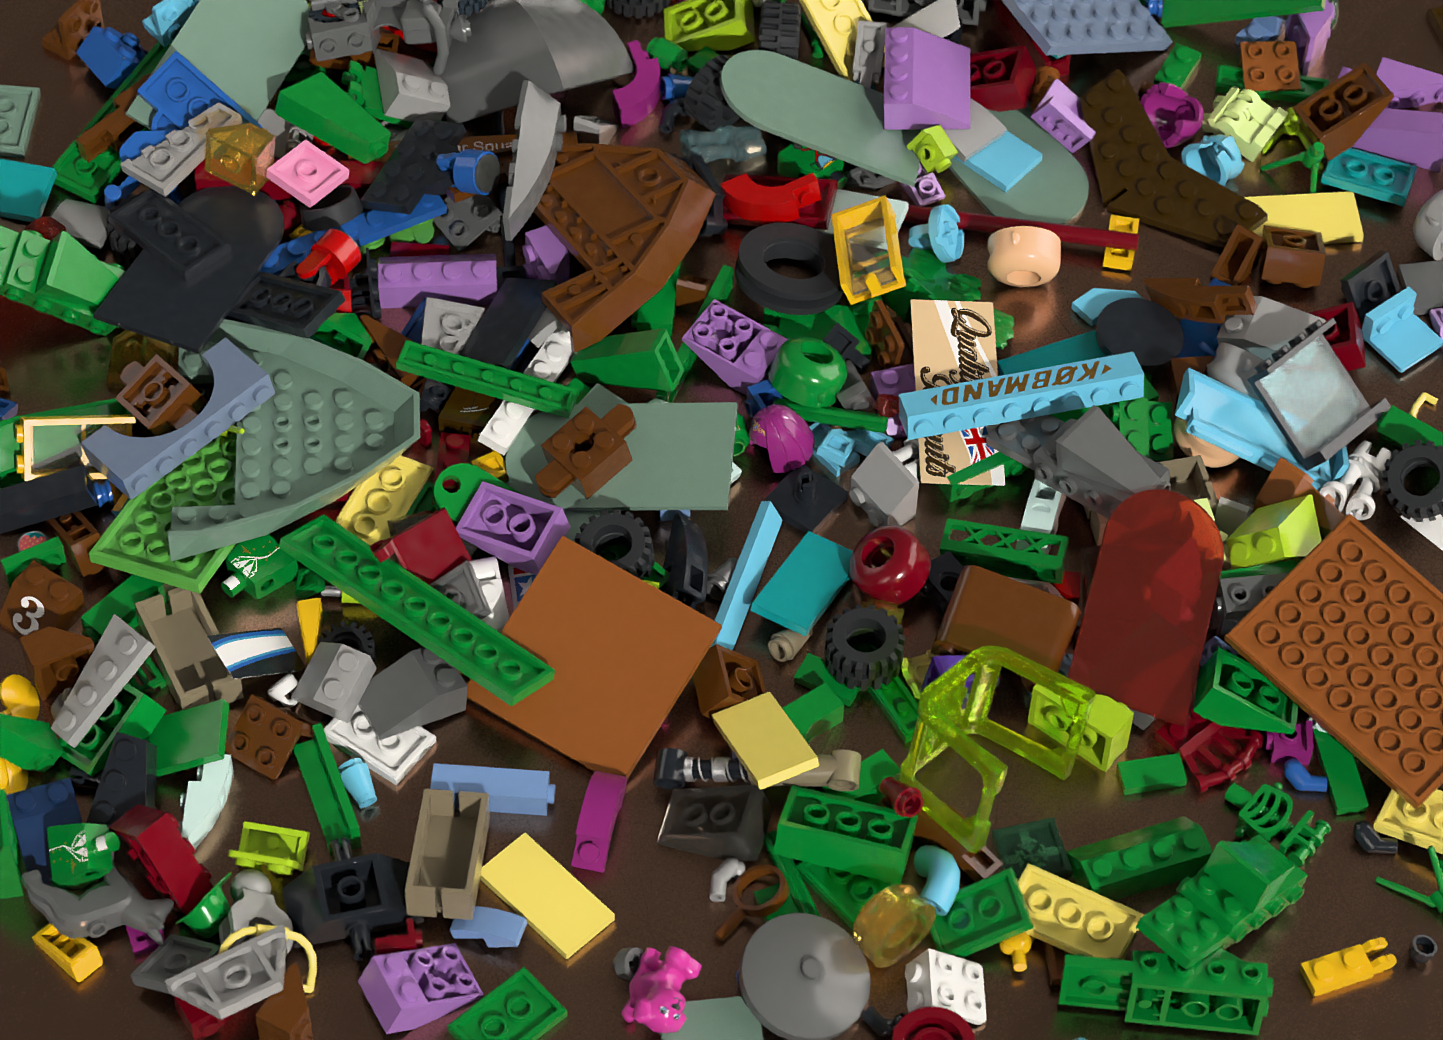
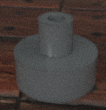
[612,947,644,981]

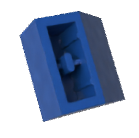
[76,26,149,89]

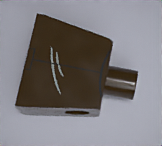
[438,386,500,445]

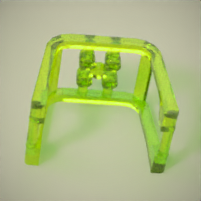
[898,646,1096,853]

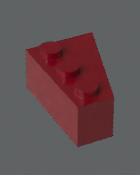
[108,804,214,915]

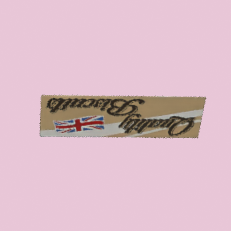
[910,299,1005,486]

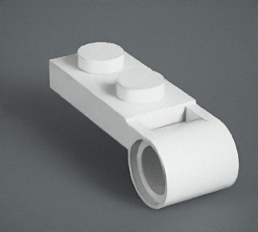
[468,556,509,632]

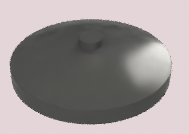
[738,913,870,1040]

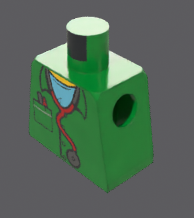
[777,142,847,190]

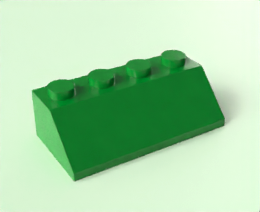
[773,785,918,885]
[1064,816,1213,901]

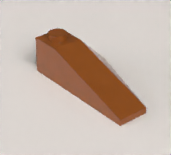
[1253,457,1348,541]

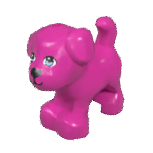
[621,946,702,1033]

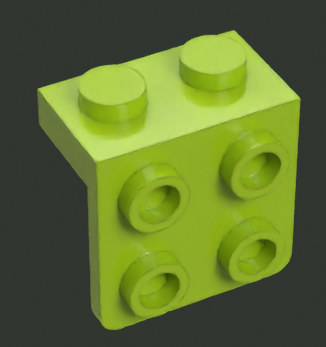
[228,821,310,876]

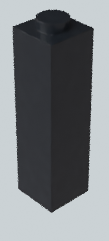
[0,465,97,534]

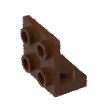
[41,0,104,60]
[225,694,315,780]

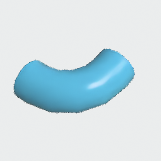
[914,845,960,916]

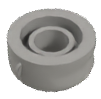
[1412,189,1443,261]
[1207,342,1286,401]

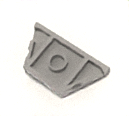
[164,924,287,1020]

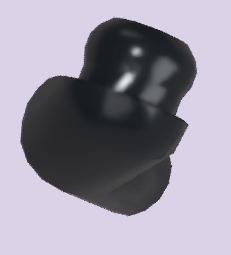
[659,97,687,133]
[1353,820,1398,854]
[861,1006,906,1037]

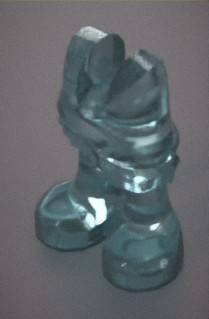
[680,125,767,163]

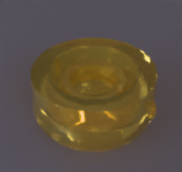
[852,884,936,968]

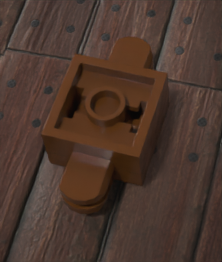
[115,354,208,436]
[535,404,637,499]

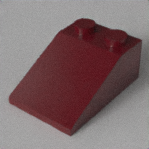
[970,45,1037,112]
[1277,302,1366,374]

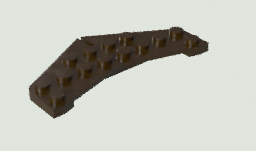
[1080,69,1268,248]

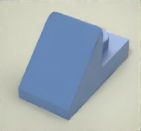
[1235,16,1287,45]

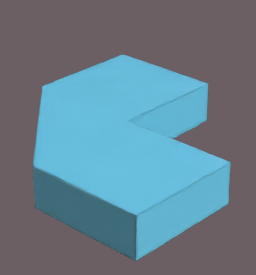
[1071,288,1143,327]
[816,429,894,467]

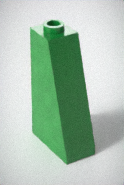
[275,72,391,164]
[570,329,684,392]

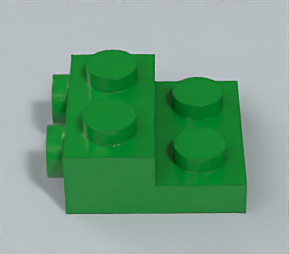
[1108,398,1173,462]

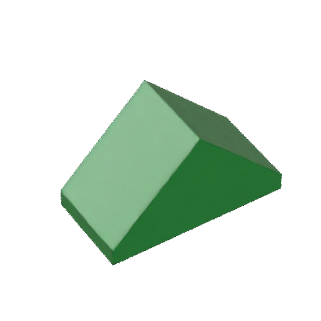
[309,313,373,360]

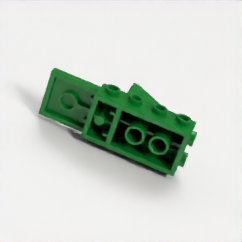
[0,225,126,336]
[1136,834,1308,970]
[1058,947,1273,1035]

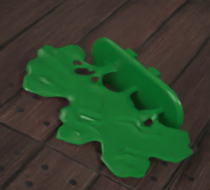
[875,247,1014,350]

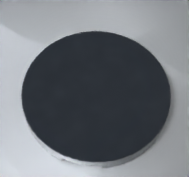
[1095,298,1184,372]

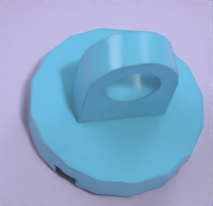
[908,204,964,263]

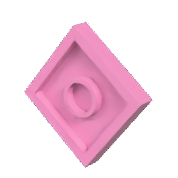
[266,140,349,208]

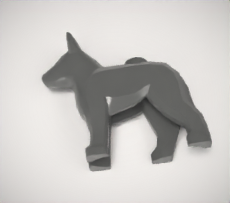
[22,852,174,946]

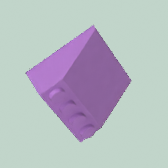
[884,27,970,130]

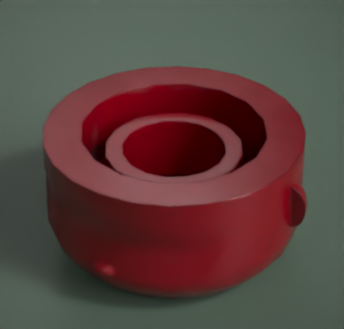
[849,525,931,607]
[892,1007,976,1040]

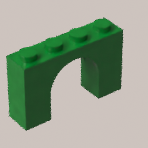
[782,682,902,804]

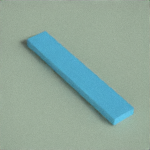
[710,501,783,651]

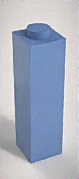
[430,763,555,816]

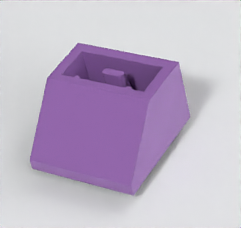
[522,226,570,285]

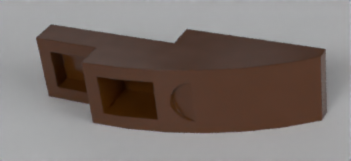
[76,70,154,163]
[1143,278,1258,323]
[882,788,1003,882]

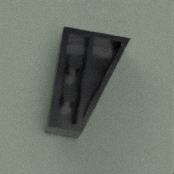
[86,732,157,838]

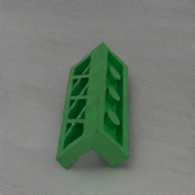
[939,518,1069,584]
[293,723,362,857]

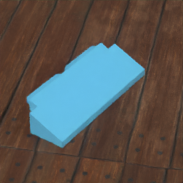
[1175,367,1349,492]

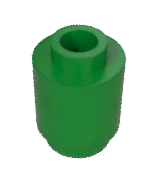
[646,37,689,74]

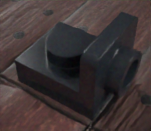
[411,377,451,414]

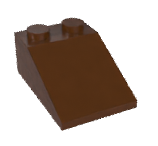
[1292,62,1394,161]

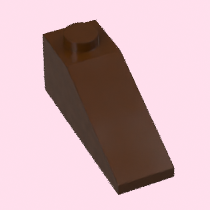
[46,511,104,577]

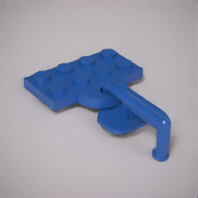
[104,51,262,211]

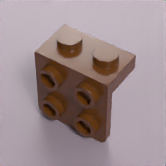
[865,299,914,369]

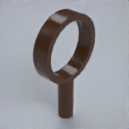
[713,864,789,942]

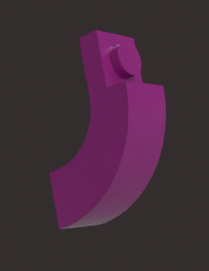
[612,40,660,129]
[571,771,628,872]

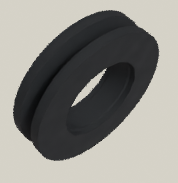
[735,223,843,315]

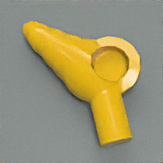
[999,932,1035,972]

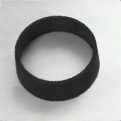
[299,185,364,231]

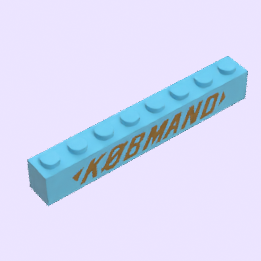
[898,352,1144,440]

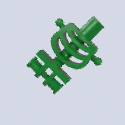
[1224,782,1331,867]

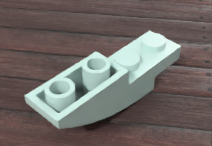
[1015,479,1066,555]
[177,755,234,849]

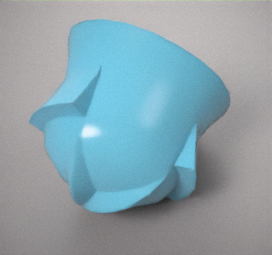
[1182,135,1244,186]

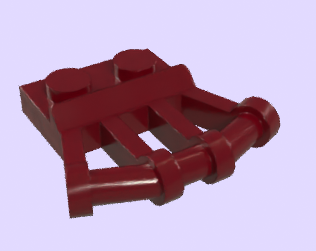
[1154,702,1265,793]

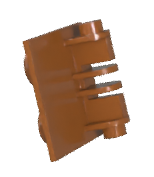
[1238,41,1301,91]

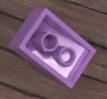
[456,481,570,575]

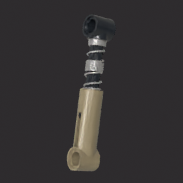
[653,748,861,792]

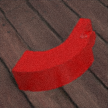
[720,173,821,224]

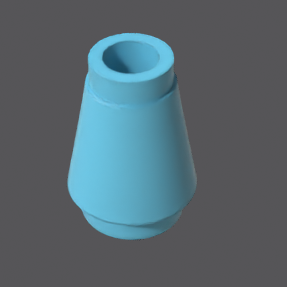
[338,758,377,808]

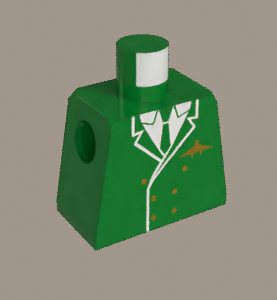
[221,534,298,599]
[47,823,120,890]

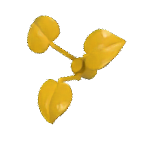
[0,674,40,808]

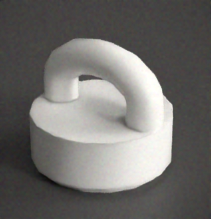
[267,673,299,707]

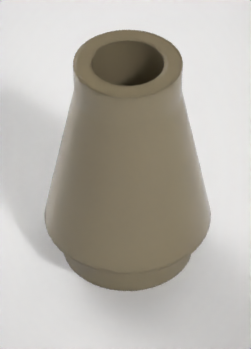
[768,628,813,662]

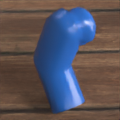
[1283,758,1327,792]

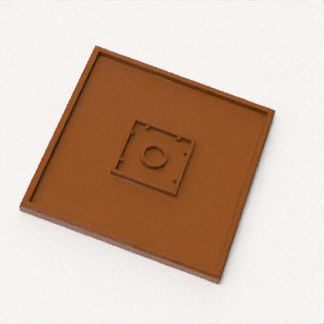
[467,535,722,778]

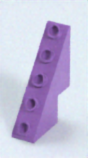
[1338,57,1443,109]

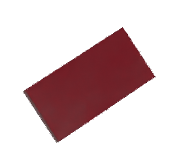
[723,174,838,230]

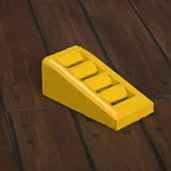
[296,598,323,666]
[32,923,103,982]

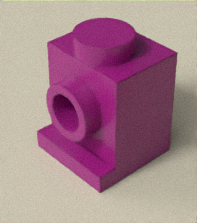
[1265,721,1313,765]

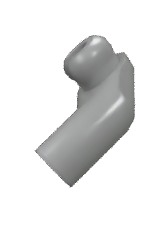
[709,858,745,902]

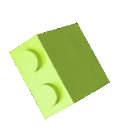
[1226,495,1321,570]

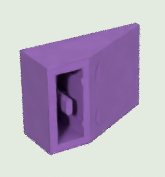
[682,299,788,396]
[358,943,484,1034]

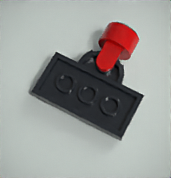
[226,229,361,339]

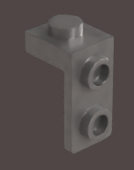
[836,360,877,412]

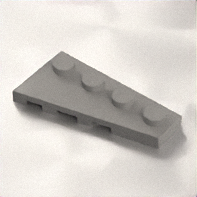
[120,102,242,197]
[51,614,155,748]

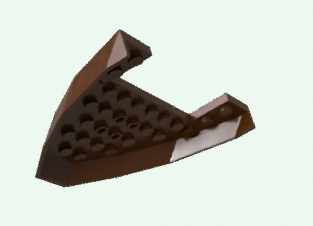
[445,143,716,353]

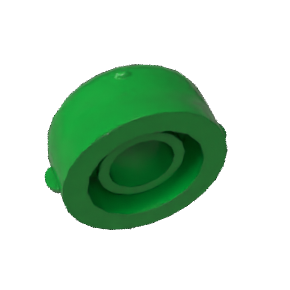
[768,337,848,408]

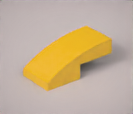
[1103,215,1140,271]

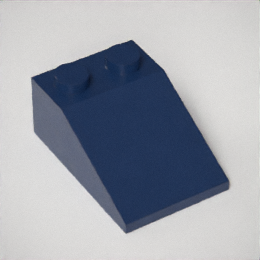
[6,778,83,885]

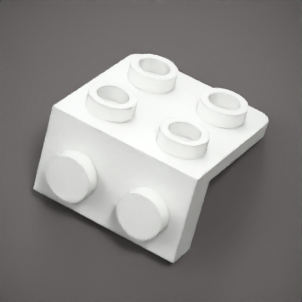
[905,948,986,1025]

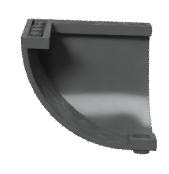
[440,0,635,124]

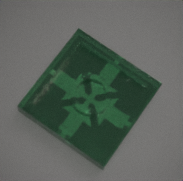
[991,817,1073,880]

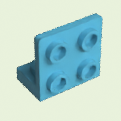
[143,0,200,47]
[1362,287,1443,372]

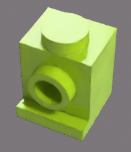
[906,125,959,173]

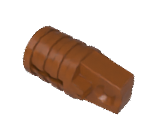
[1031,66,1060,112]

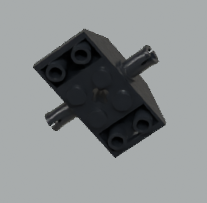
[282,837,424,961]

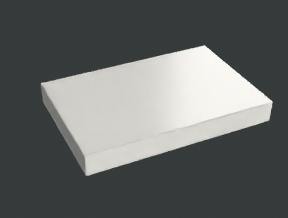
[324,705,436,786]

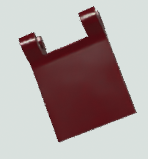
[370,507,472,585]

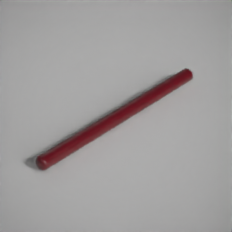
[903,205,1139,251]

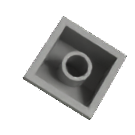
[849,442,919,527]
[291,642,377,723]

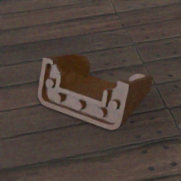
[930,565,1081,693]

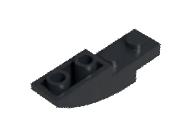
[663,513,708,610]

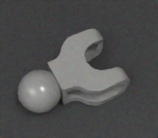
[219,869,293,956]

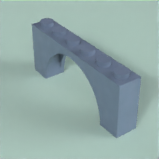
[81,337,276,500]

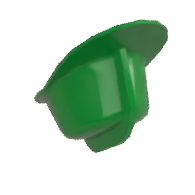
[175,872,232,938]

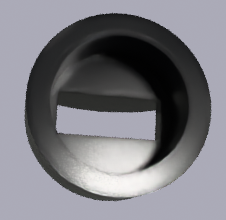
[1408,934,1438,964]

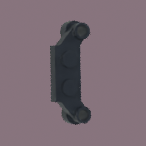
[669,153,728,237]

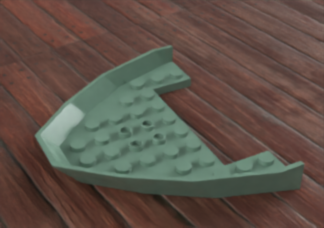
[168,319,420,561]

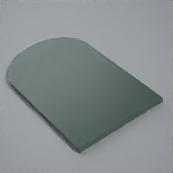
[126,0,310,157]
[720,50,924,187]
[948,105,1089,225]
[505,402,738,511]

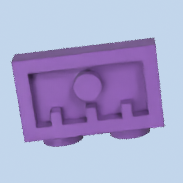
[1031,79,1096,153]

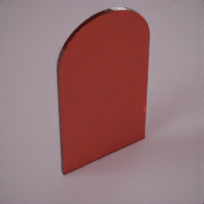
[1065,489,1224,726]

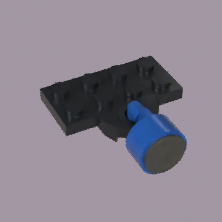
[360,119,500,215]

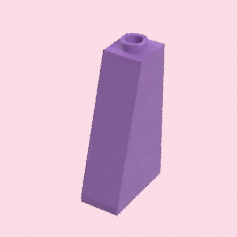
[1352,108,1443,173]

